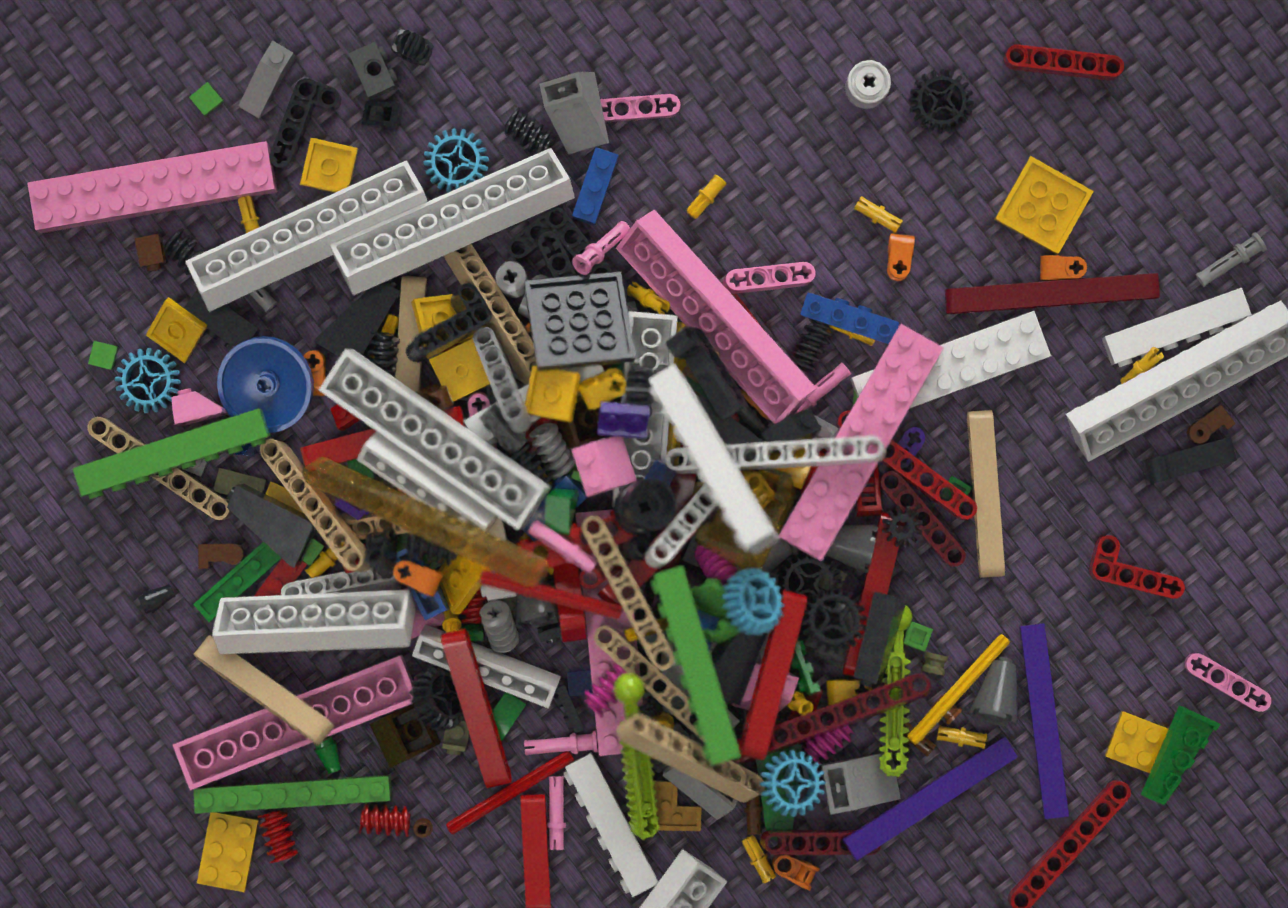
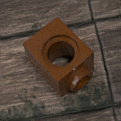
[134,234,167,272]

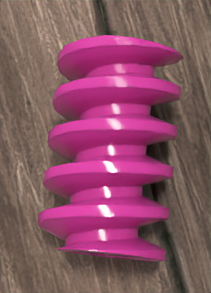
[694,539,738,587]
[584,663,627,718]
[802,720,855,766]

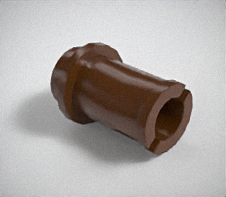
[414,818,433,838]

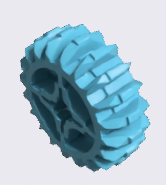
[423,128,489,193]
[115,348,181,413]
[722,568,784,635]
[760,750,826,817]

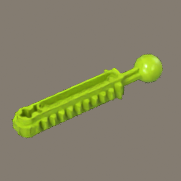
[879,605,913,777]
[613,674,660,840]

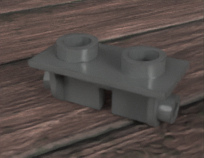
[479,404,527,455]

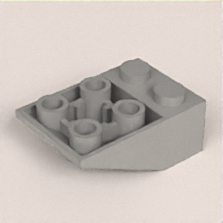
[540,72,609,154]
[820,751,901,814]

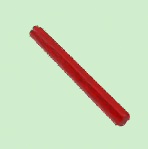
[479,570,622,619]
[446,751,574,834]

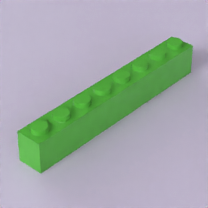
[73,408,271,500]
[651,566,741,765]
[194,775,392,814]

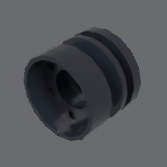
[613,478,677,536]

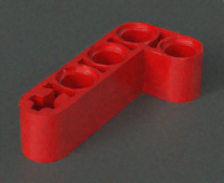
[1089,535,1185,599]
[553,562,587,643]

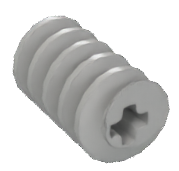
[495,261,529,298]
[529,423,575,479]
[480,600,519,653]

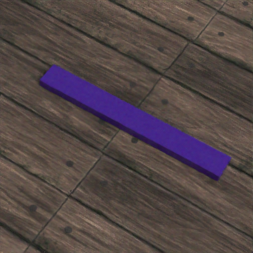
[1019,623,1069,819]
[842,736,1017,861]

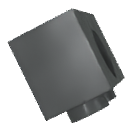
[348,42,398,101]

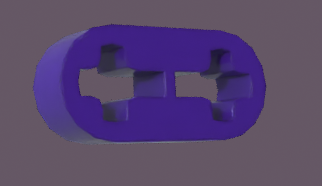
[889,427,925,469]

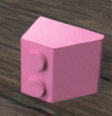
[572,437,637,497]

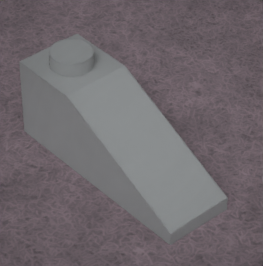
[238,41,297,119]

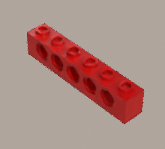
[489,511,639,579]

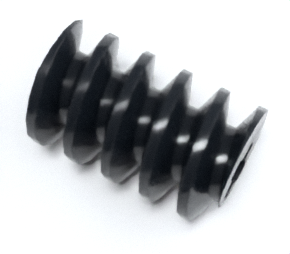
[504,107,558,154]
[164,228,205,282]
[791,318,834,372]
[368,331,400,378]
[509,444,555,487]
[406,527,460,566]

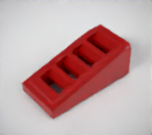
[855,464,882,517]

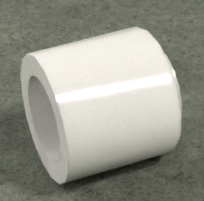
[845,60,891,109]

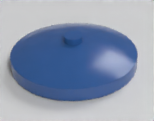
[217,336,314,433]

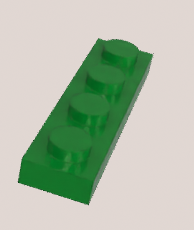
[193,542,282,622]

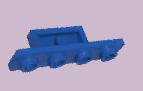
[800,293,899,344]

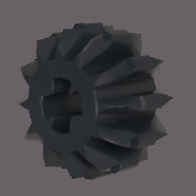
[391,30,434,66]
[625,366,655,406]
[882,506,923,547]

